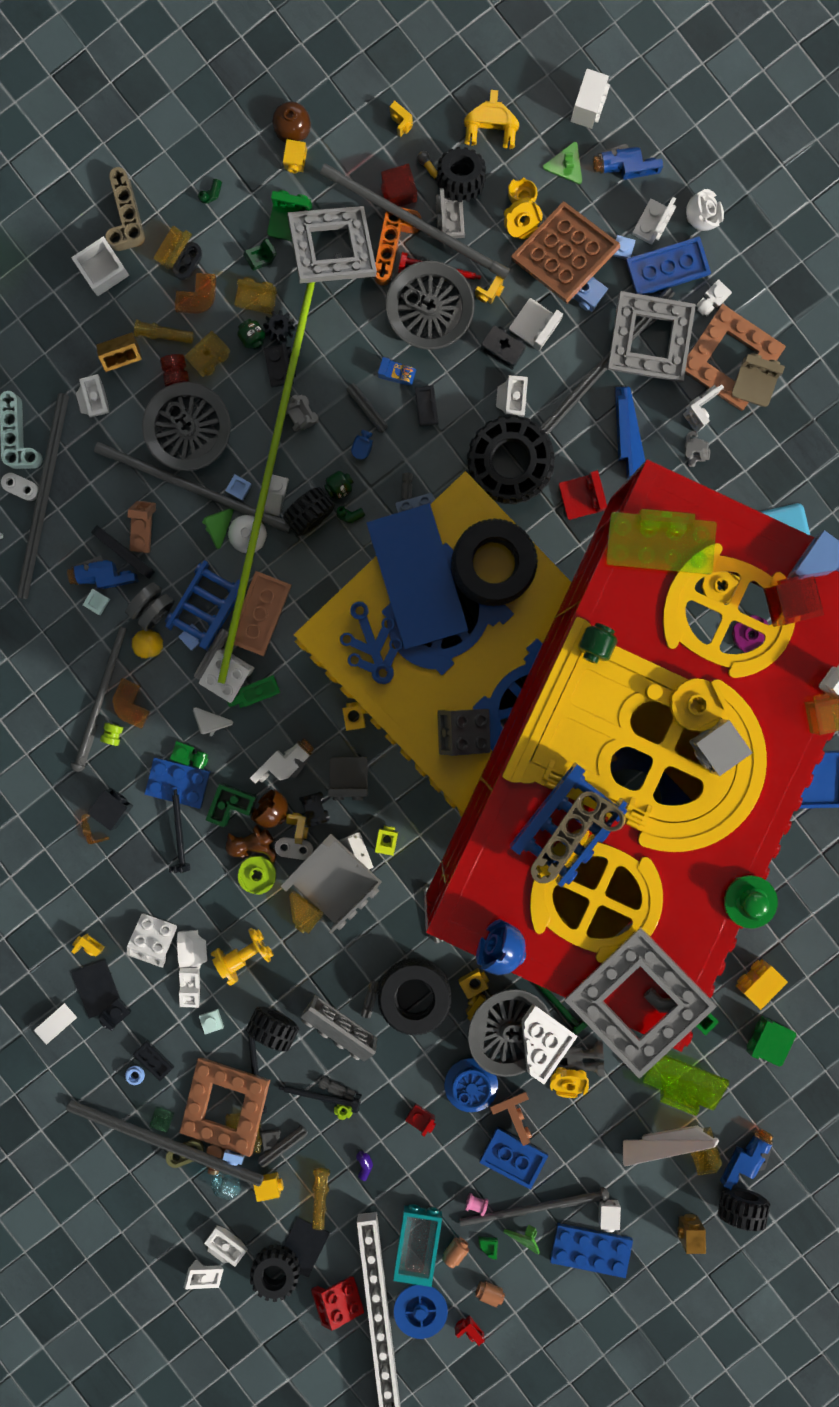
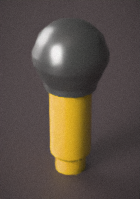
[417,151,437,179]

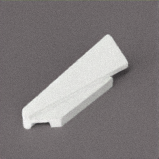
[623,1125,719,1166]

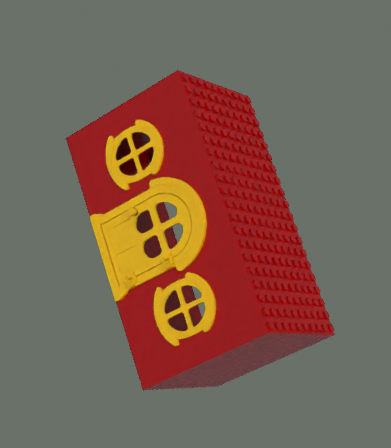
[424,459,839,1052]

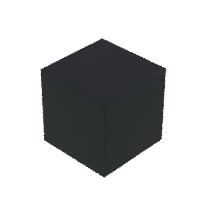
[87,789,133,831]

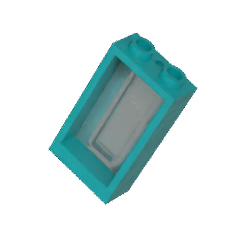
[393,1204,442,1287]

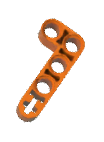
[374,207,421,286]

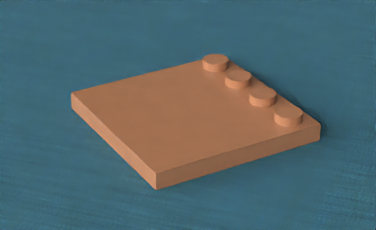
[511,201,620,303]

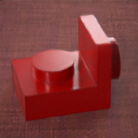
[405,1103,436,1137]
[455,1315,485,1346]

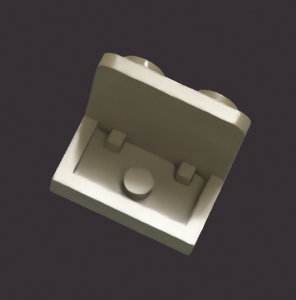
[732,353,785,407]

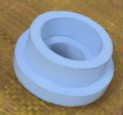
[125,1065,145,1085]

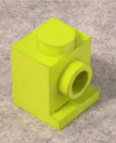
[375,825,398,856]

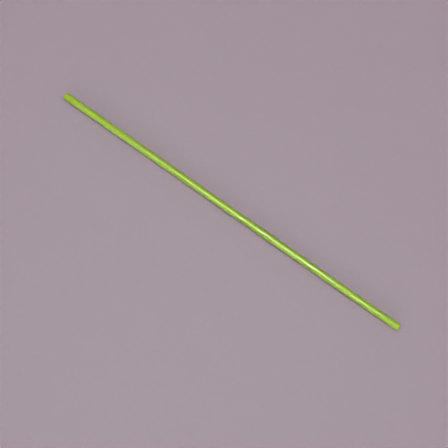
[218,282,315,684]

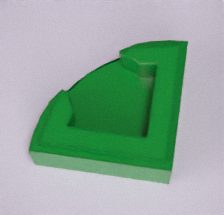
[479,1237,498,1260]

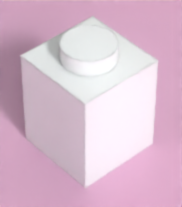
[598,1200,621,1232]

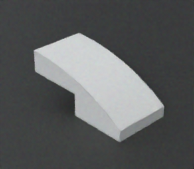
[179,968,200,1008]
[34,1003,77,1045]

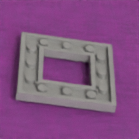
[288,206,377,284]
[607,291,696,382]
[564,927,717,1079]

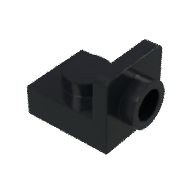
[98,997,131,1031]

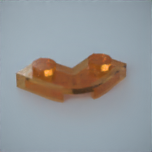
[175,273,217,313]
[112,678,150,729]

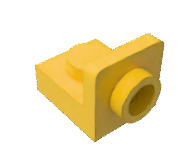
[390,101,413,137]
[71,934,105,956]

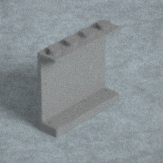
[280,834,382,934]

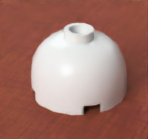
[686,189,724,231]
[228,515,267,553]

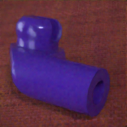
[356,1151,373,1181]

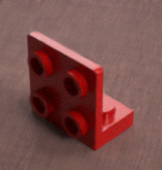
[559,470,607,520]
[311,1276,364,1331]

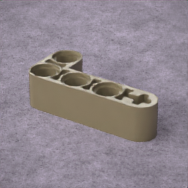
[105,167,145,251]
[531,792,626,883]

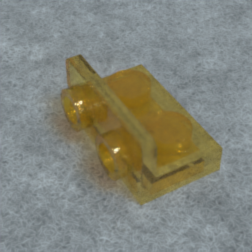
[153,226,192,269]
[234,278,277,314]

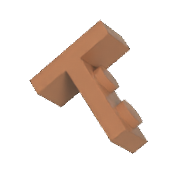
[128,501,156,553]
[490,1092,532,1146]

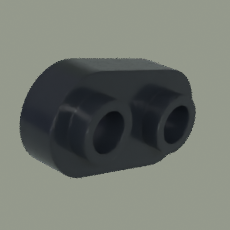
[172,242,202,280]

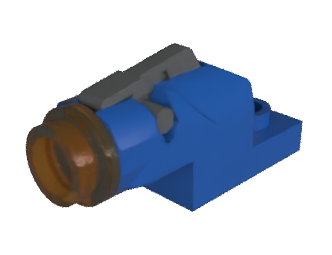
[593,144,663,180]
[67,556,139,589]
[720,1129,774,1190]

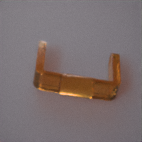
[81,814,110,844]

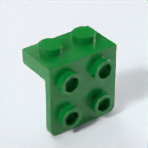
[267,190,312,242]
[746,1016,796,1067]

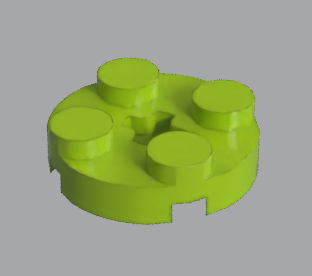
[238,856,276,895]

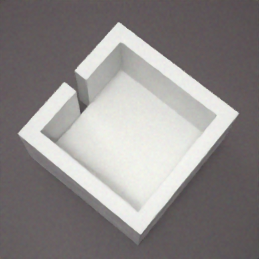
[571,69,610,129]
[71,236,130,296]

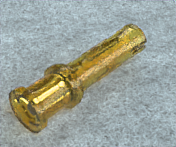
[134,319,194,344]
[312,1168,330,1230]

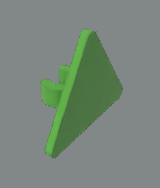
[543,142,582,184]
[202,509,233,549]
[503,1225,540,1255]

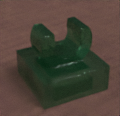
[149,1107,174,1133]

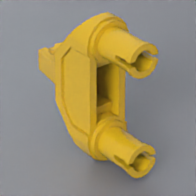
[464,90,519,149]

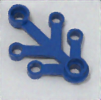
[340,602,403,684]

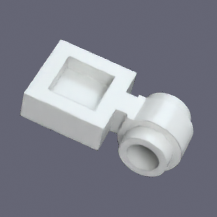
[696,279,732,316]

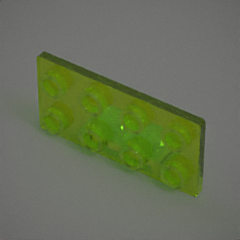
[606,509,717,574]
[643,1055,729,1116]

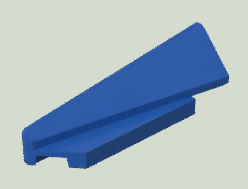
[615,386,645,479]

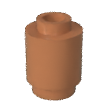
[442,1237,469,1268]
[475,1281,505,1307]

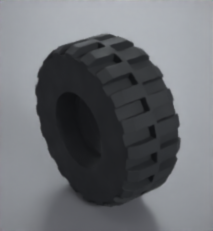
[467,415,555,504]

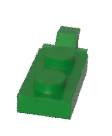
[227,675,281,708]

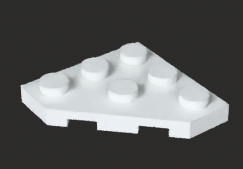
[522,1004,578,1084]

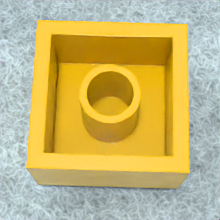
[736,959,788,1010]

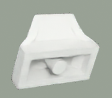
[76,374,109,417]
[496,375,528,417]
[177,930,207,969]
[204,1226,247,1267]

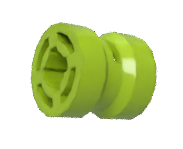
[100,722,124,746]

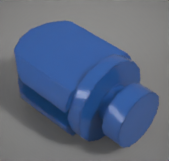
[351,430,373,459]

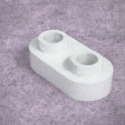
[1,473,39,501]
[275,837,313,860]

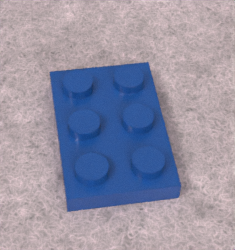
[144,757,211,809]
[479,1127,548,1190]

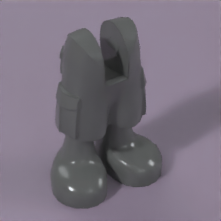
[553,1040,605,1077]

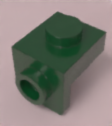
[243,238,277,271]

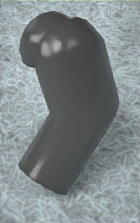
[643,988,677,1013]

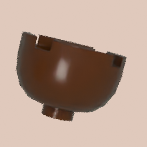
[272,101,311,143]
[251,789,288,828]

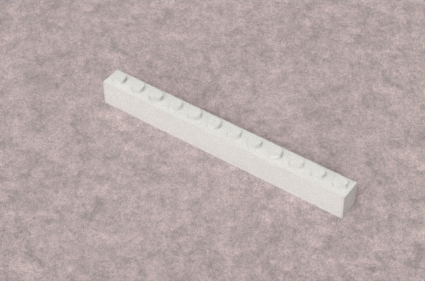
[357,1212,400,1407]

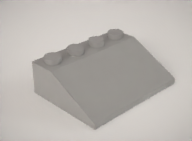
[301,995,378,1061]

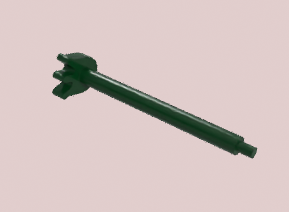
[534,983,588,1035]

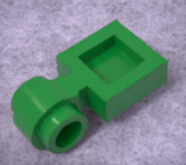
[170,741,209,769]

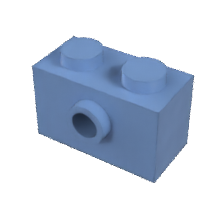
[571,277,608,312]

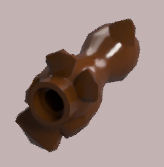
[225,825,276,863]

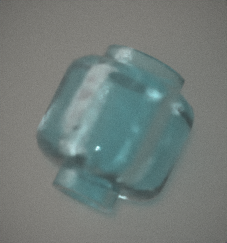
[211,1172,241,1201]

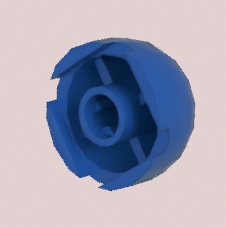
[476,919,526,975]

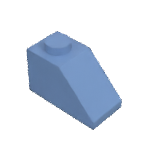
[787,530,839,580]

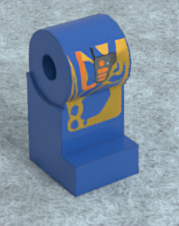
[378,357,417,386]

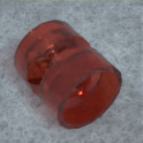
[160,354,190,387]

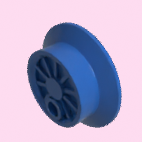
[444,1058,498,1112]
[394,1284,448,1339]

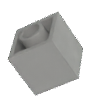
[689,719,752,776]

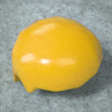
[508,177,538,204]
[132,630,163,659]

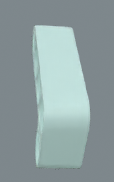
[0,391,43,469]

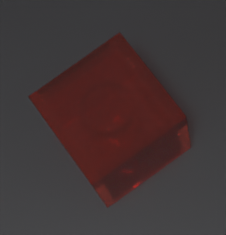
[381,163,417,207]
[764,576,824,627]

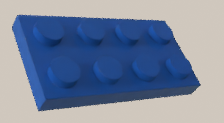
[626,236,711,295]
[550,1223,633,1278]

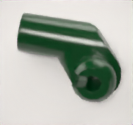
[198,179,222,204]
[336,506,365,523]

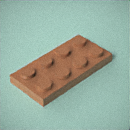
[234,571,292,656]

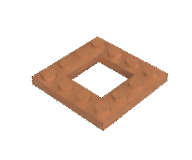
[685,304,786,411]
[180,1057,270,1157]

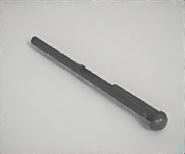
[70,626,127,772]
[459,1187,609,1226]

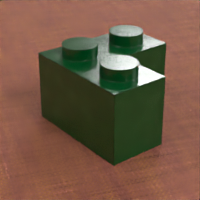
[206,783,258,827]

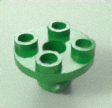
[724,875,778,929]

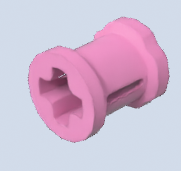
[465,1193,489,1216]

